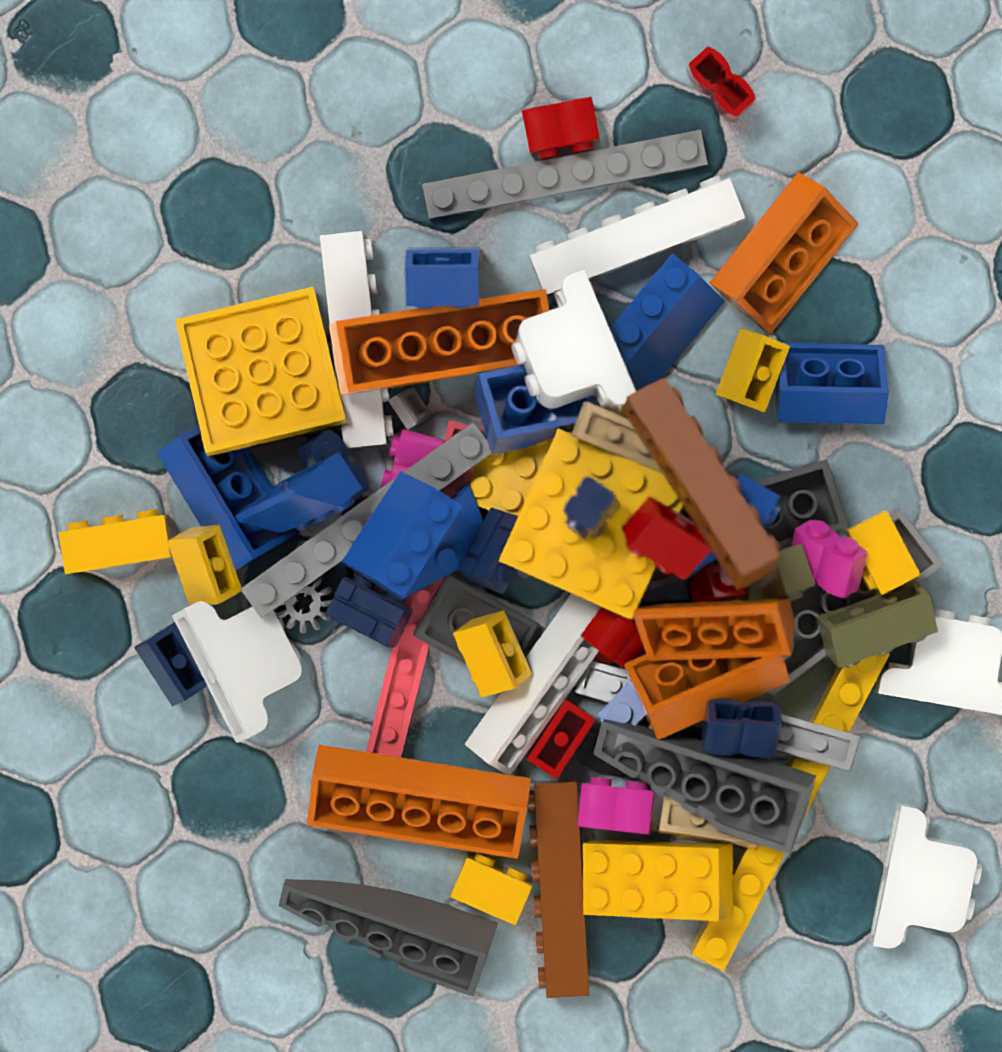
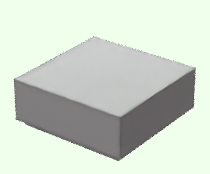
[388,387,432,430]

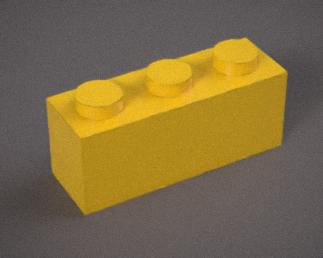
[58,509,172,574]

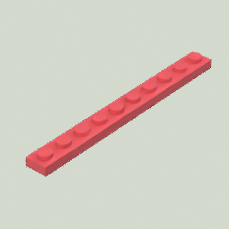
[366,420,484,758]

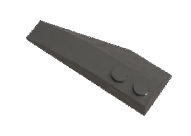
[594,719,817,854]
[278,879,498,996]

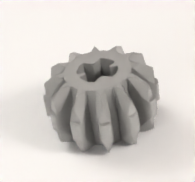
[277,577,332,633]

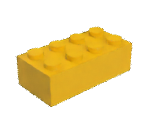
[583,839,733,921]

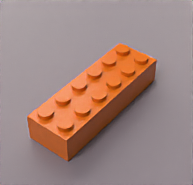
[329,289,549,396]
[307,745,531,859]

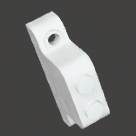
[512,270,636,415]
[172,602,302,743]
[874,609,1002,715]
[869,802,982,949]

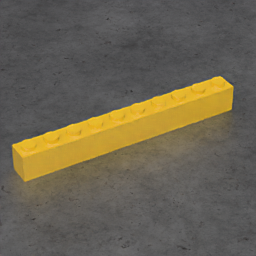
[689,653,890,971]

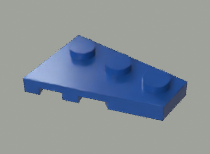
[405,485,483,598]

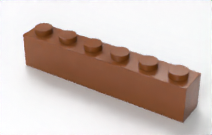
[623,377,781,590]
[528,779,589,998]

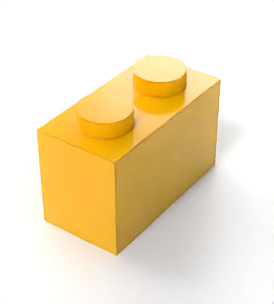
[715,328,790,413]
[844,510,920,595]
[167,524,242,605]
[453,610,532,698]
[450,852,532,925]

